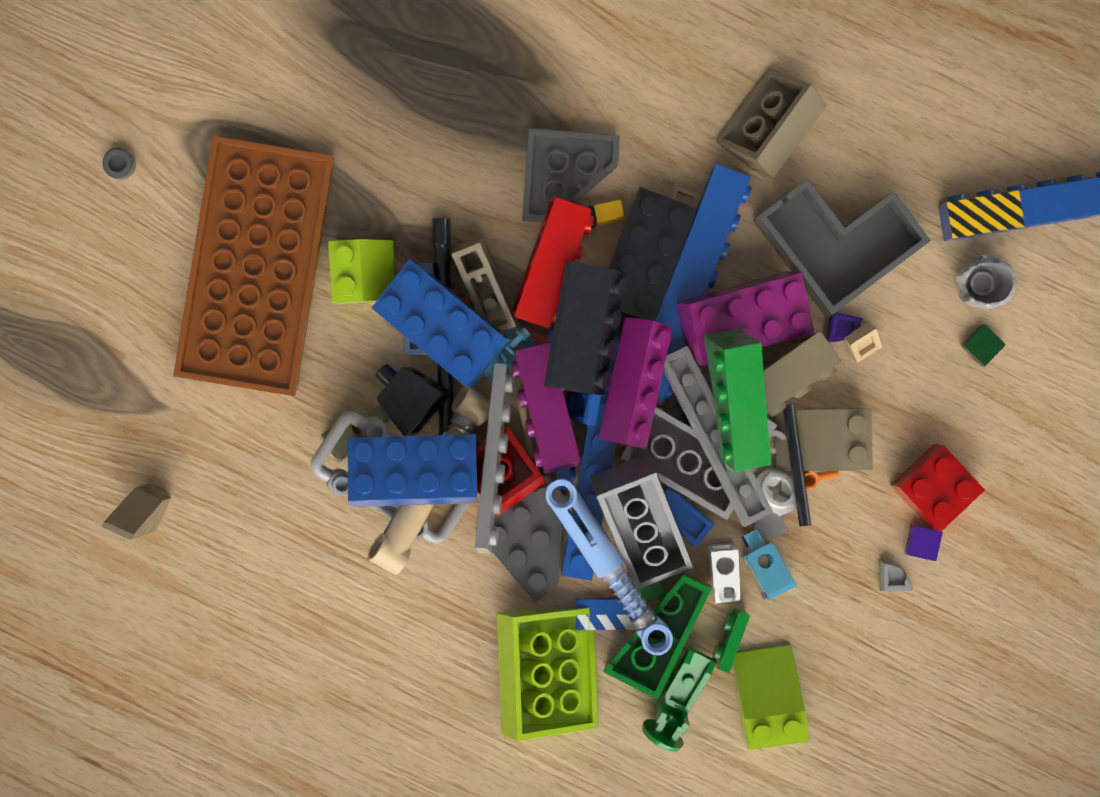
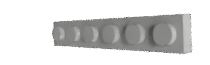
[664,346,773,527]
[475,363,514,554]

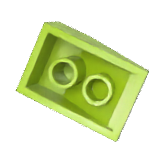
[733,644,809,750]

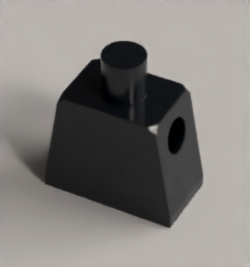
[375,364,452,436]

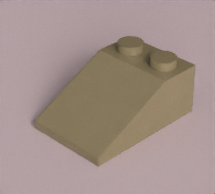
[774,408,873,471]

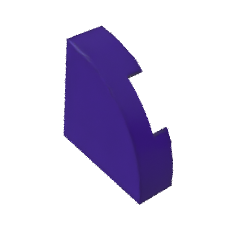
[826,312,863,342]

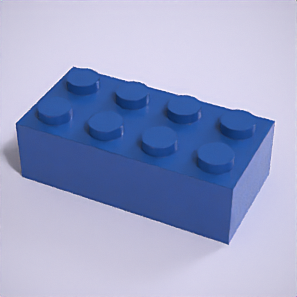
[371,259,511,387]
[348,434,478,507]

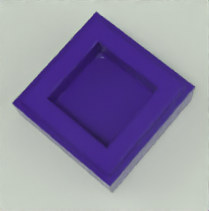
[904,525,943,561]

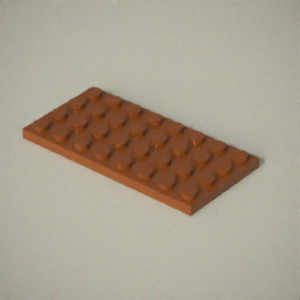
[173,136,335,396]

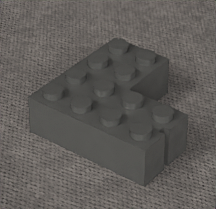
[753,179,931,317]

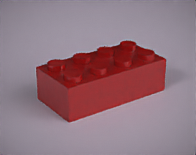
[512,194,594,329]

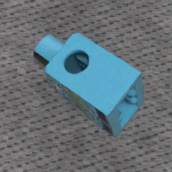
[741,529,797,600]

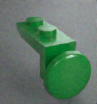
[642,647,716,752]

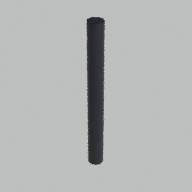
[783,404,811,527]

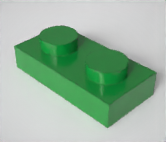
[712,607,750,673]

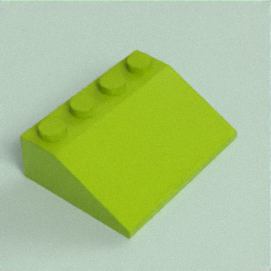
[496,607,598,741]

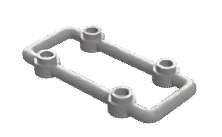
[311,411,470,544]

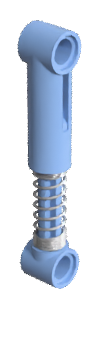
[546,478,673,655]

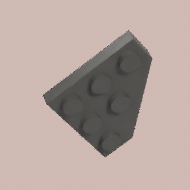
[522,129,620,222]
[491,474,566,603]

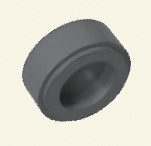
[102,148,136,180]

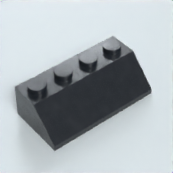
[544,261,627,395]

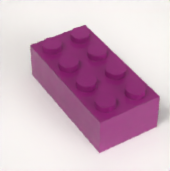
[676,271,815,365]

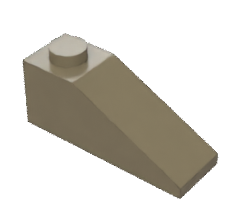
[451,235,516,331]
[102,483,171,540]

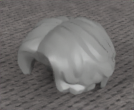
[956,255,1017,310]

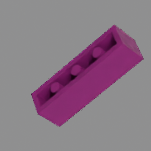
[599,317,673,449]
[511,343,581,474]

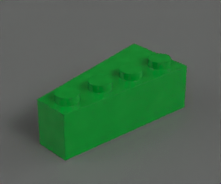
[703,328,771,472]
[603,572,712,700]

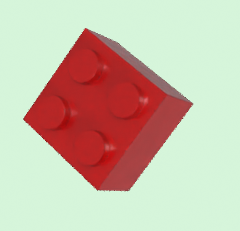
[476,427,545,518]
[890,444,985,532]

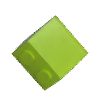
[328,239,396,305]

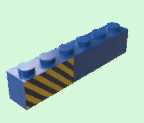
[938,172,1100,242]

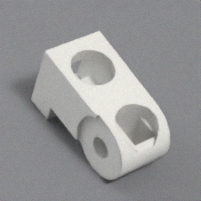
[707,543,740,603]

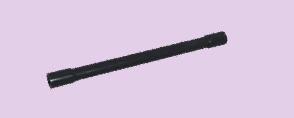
[432,218,454,435]

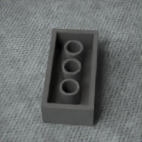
[590,453,693,590]

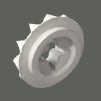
[757,469,796,517]

